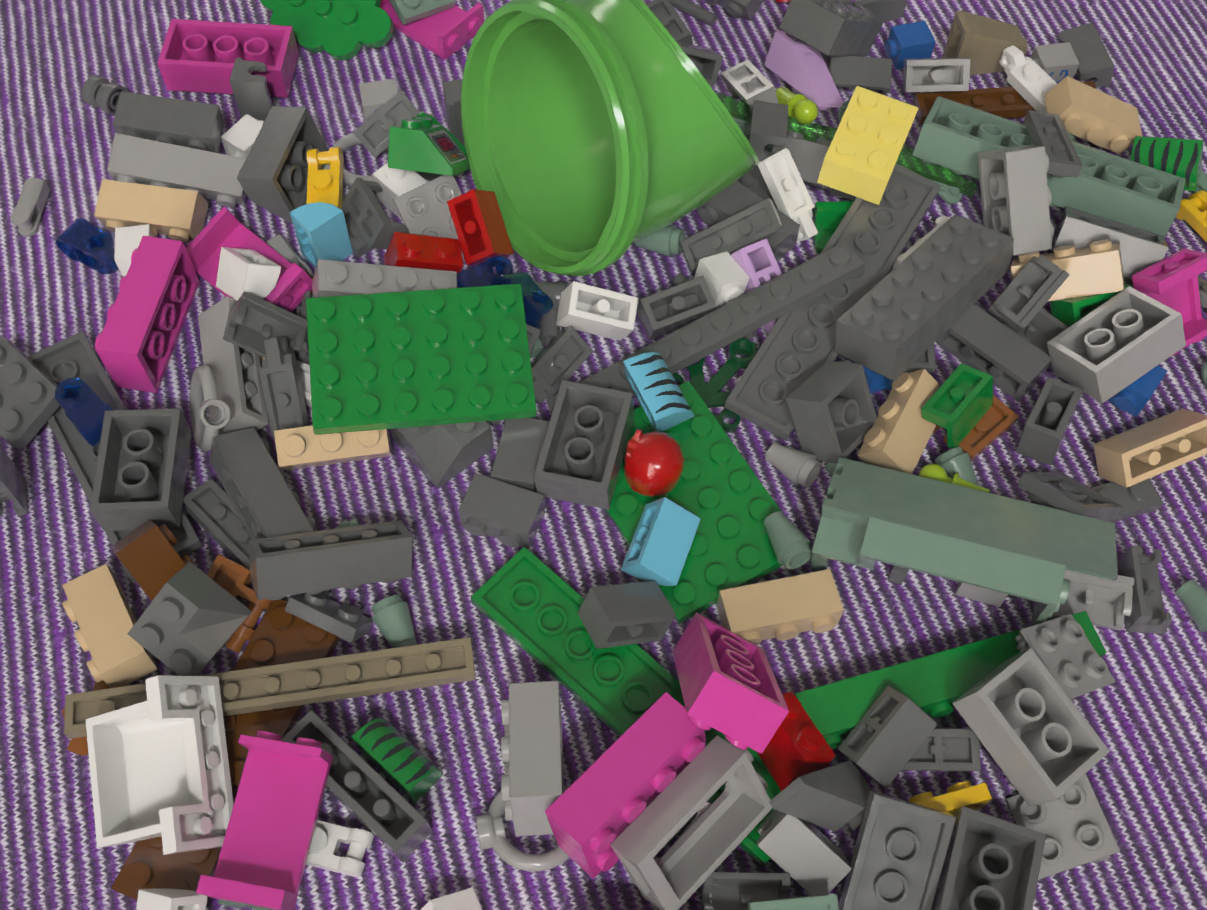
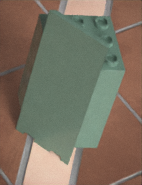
[811,457,1118,626]

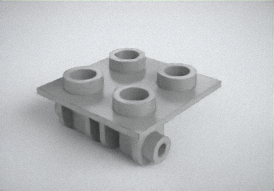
[393,175,462,239]
[1015,614,1116,702]
[1007,774,1120,879]

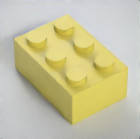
[817,86,918,205]

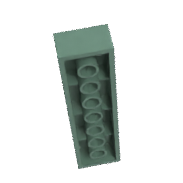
[912,96,1186,238]

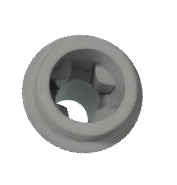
[765,442,822,488]

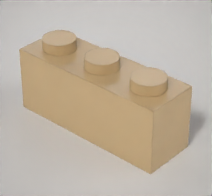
[1044,76,1143,155]
[94,179,208,242]
[1011,240,1125,301]
[858,369,941,474]
[1093,408,1207,487]
[274,425,393,471]
[62,564,158,688]
[716,569,844,645]

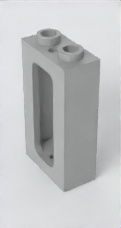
[610,736,773,910]

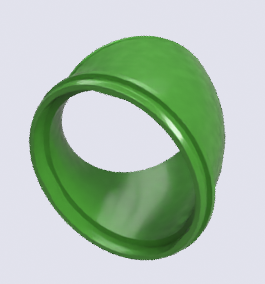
[461,0,760,276]

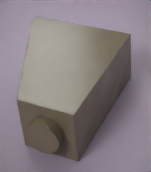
[942,11,1028,76]

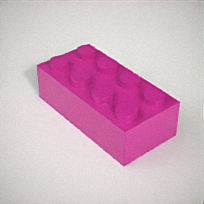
[157,19,299,98]
[95,236,200,393]
[672,612,789,754]
[545,693,707,879]

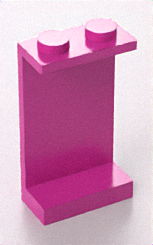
[379,0,484,60]
[186,207,313,313]
[196,731,333,910]

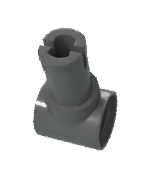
[533,282,567,346]

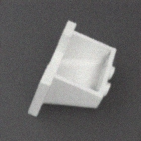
[85,675,234,855]

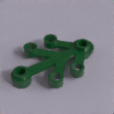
[672,338,757,433]

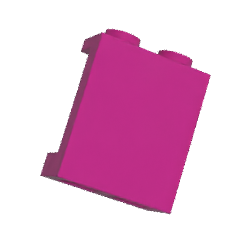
[1132,248,1207,356]

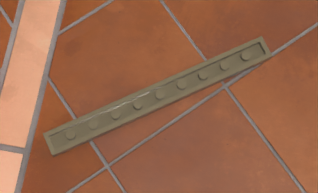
[64,637,476,739]

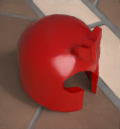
[624,429,685,496]

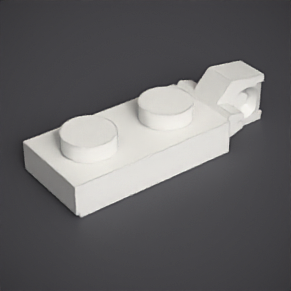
[999,45,1057,112]
[758,148,818,242]

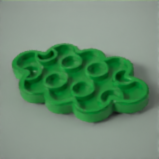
[260,0,394,61]

